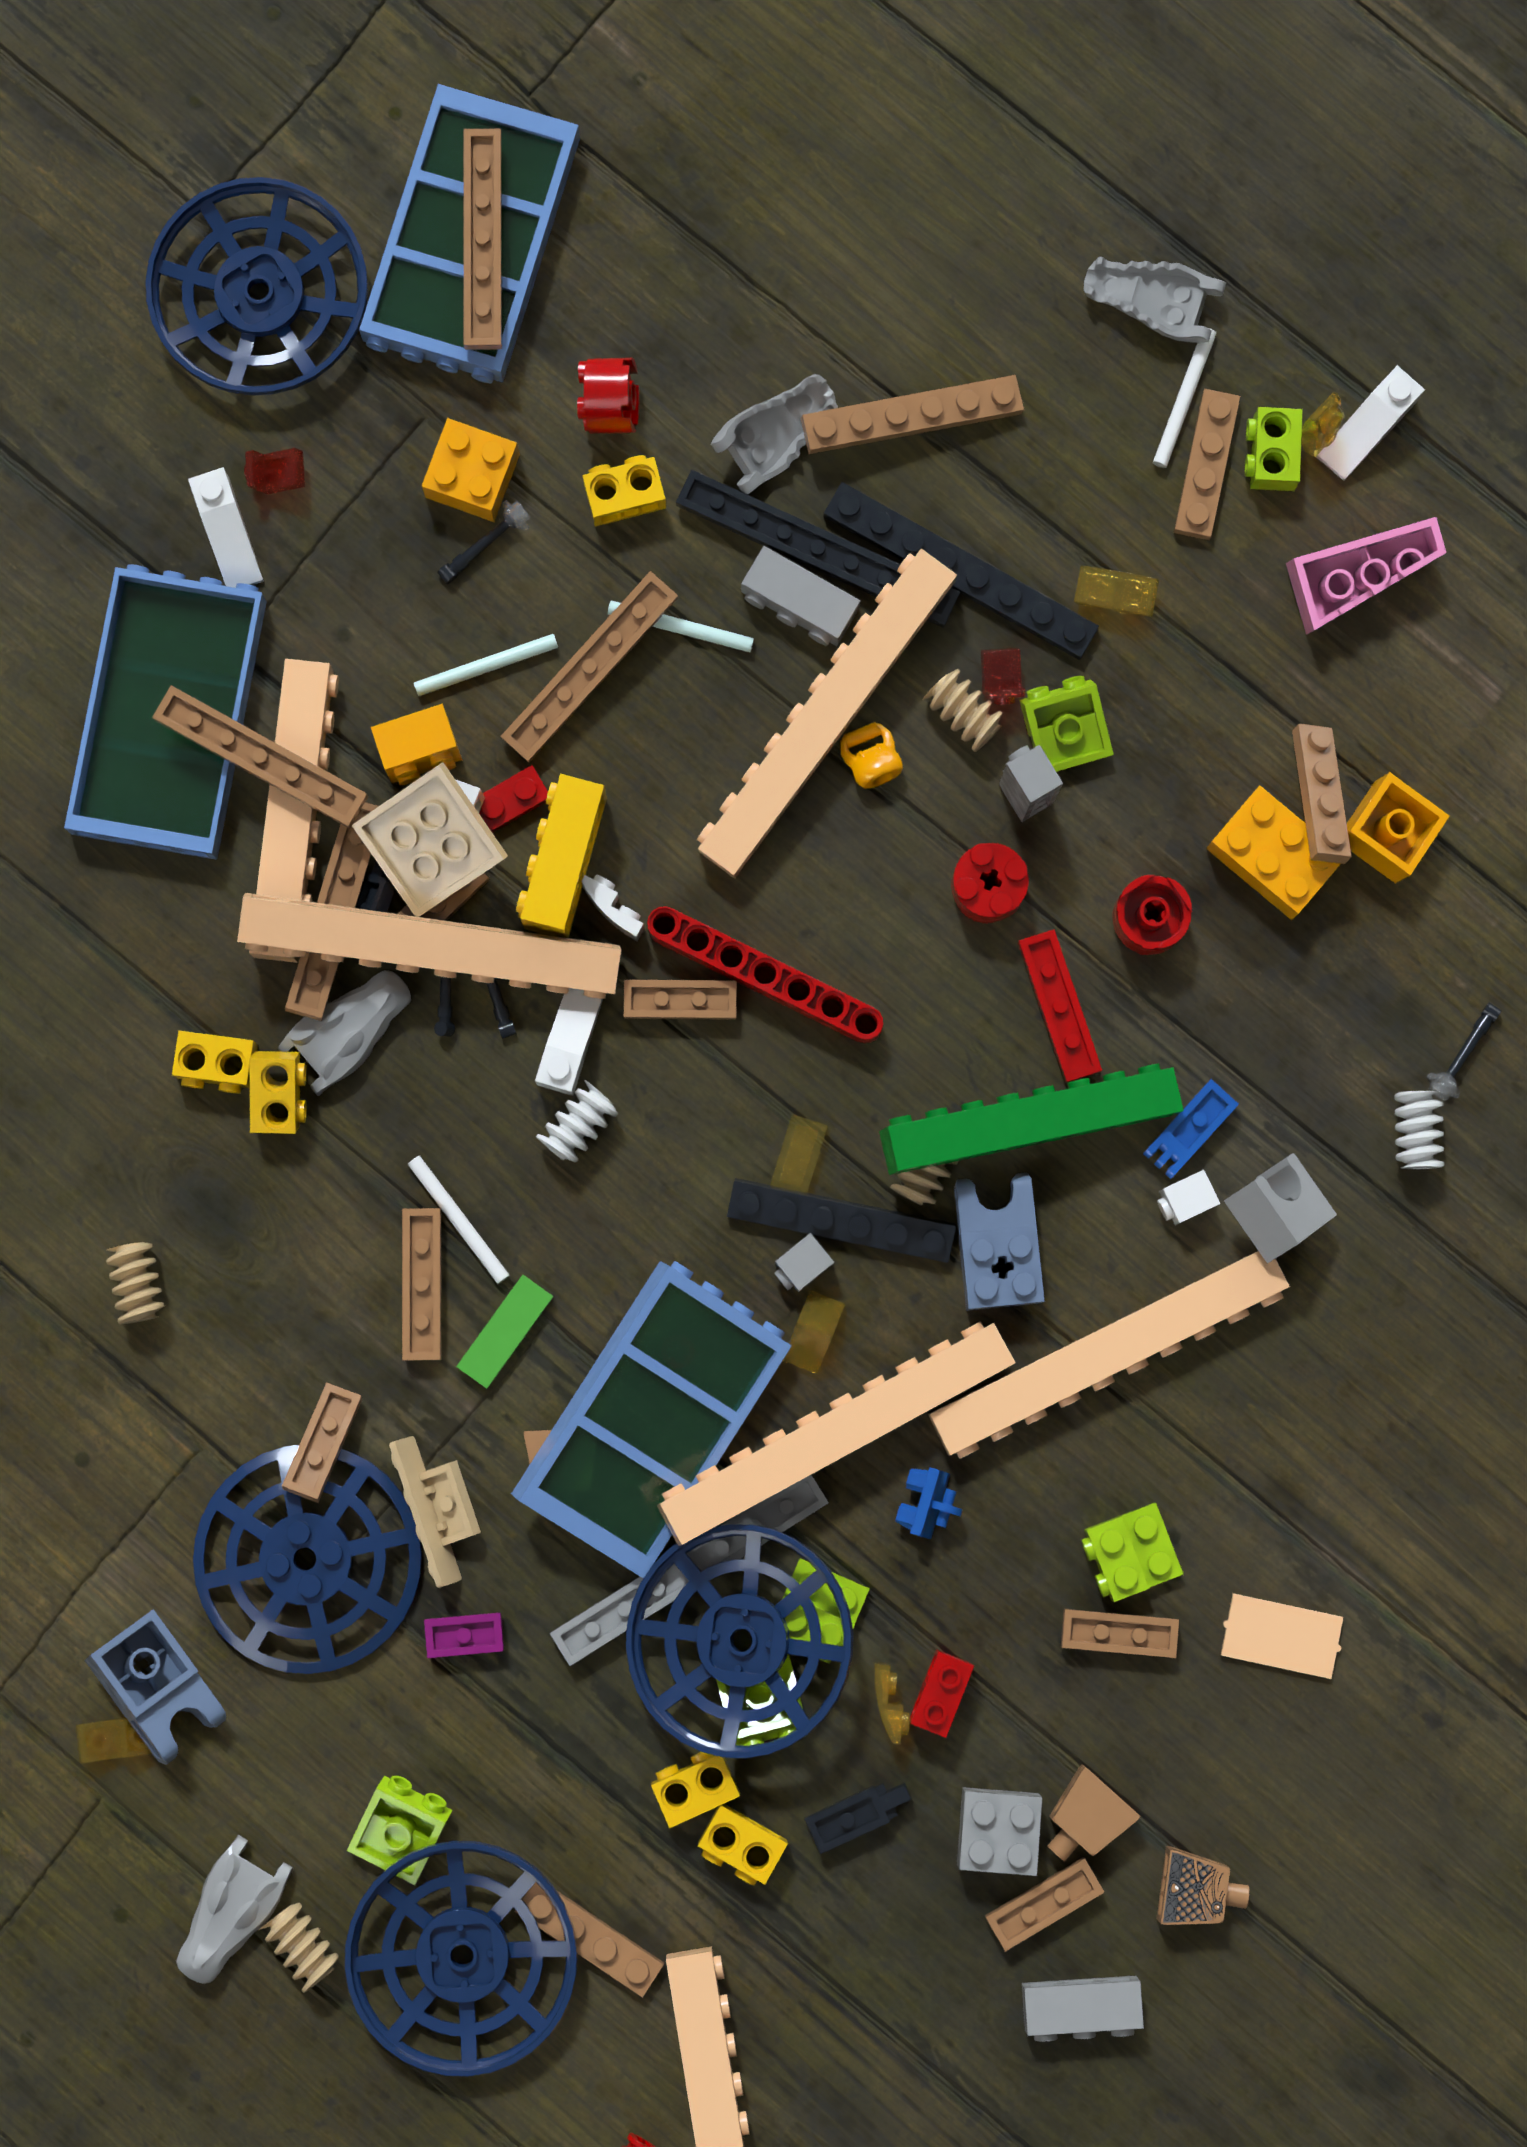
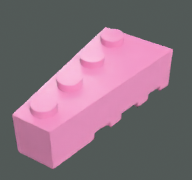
[1286,517,1446,635]

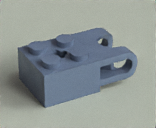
[954,1172,1045,1311]
[84,1609,226,1765]

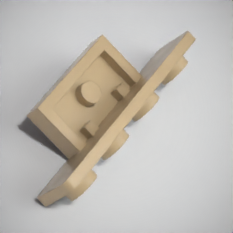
[389,1436,481,1588]

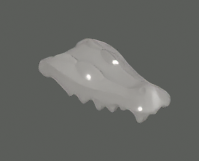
[1084,257,1226,343]
[710,374,838,494]
[277,970,411,1096]
[176,1835,294,1984]

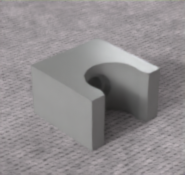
[1224,1153,1337,1264]

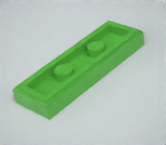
[456,1275,554,1389]

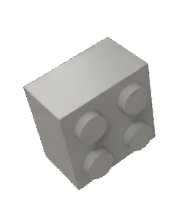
[957,1787,1042,1876]

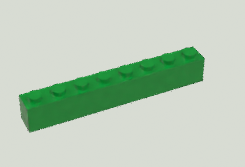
[879,1063,1184,1176]

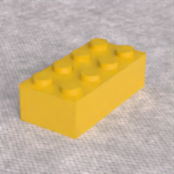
[516,774,607,938]

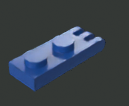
[1143,1079,1239,1179]

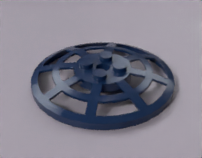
[145,177,368,396]
[193,1445,422,1674]
[626,1524,853,1758]
[345,1841,577,2076]

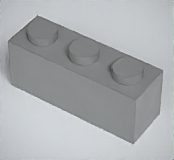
[741,546,860,646]
[999,745,1063,822]
[1022,1976,1144,2042]

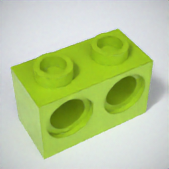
[1245,407,1303,491]

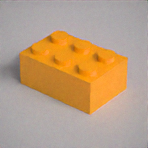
[1206,785,1340,920]

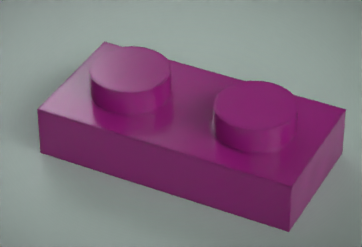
[424,1612,504,1658]

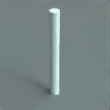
[607,600,754,652]
[414,634,558,696]

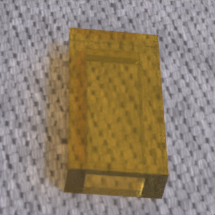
[770,1114,828,1193]

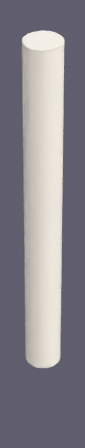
[1153,328,1217,468]
[408,1155,510,1284]

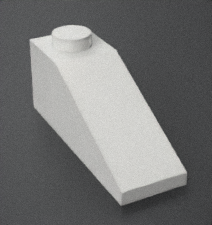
[1317,365,1425,481]
[188,467,264,588]
[535,988,603,1096]

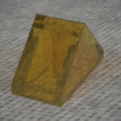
[783,1290,845,1374]

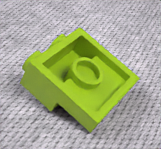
[1019,676,1114,772]
[1081,1503,1183,1602]
[782,1558,870,1664]
[716,1654,803,1746]
[347,1775,453,1885]

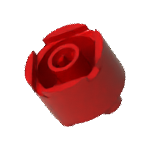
[577,358,640,434]
[951,843,1029,924]
[1112,875,1192,955]

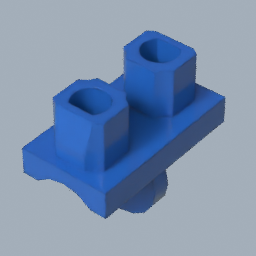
[895,1467,963,1539]

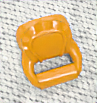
[840,722,903,789]

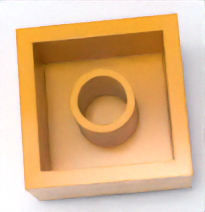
[422,418,520,522]
[371,704,462,785]
[1347,772,1449,884]

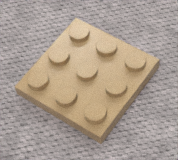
[351,762,508,917]

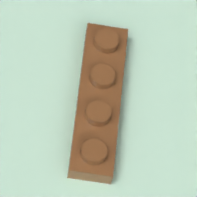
[1173,388,1240,540]
[1292,724,1352,864]
[402,1208,442,1361]
[515,1883,664,1998]

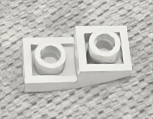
[581,875,644,942]

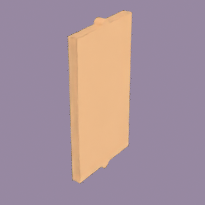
[1220,1593,1343,1679]

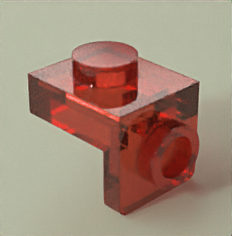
[244,448,305,494]
[981,648,1025,705]

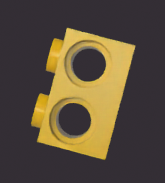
[582,455,666,527]
[172,1030,258,1094]
[249,1051,307,1134]
[651,1752,740,1828]
[698,1804,788,1886]

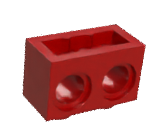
[908,1649,974,1738]

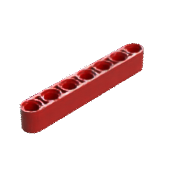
[647,906,883,1044]

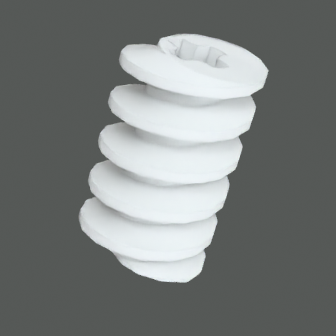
[536,1080,618,1162]
[1394,1091,1444,1169]

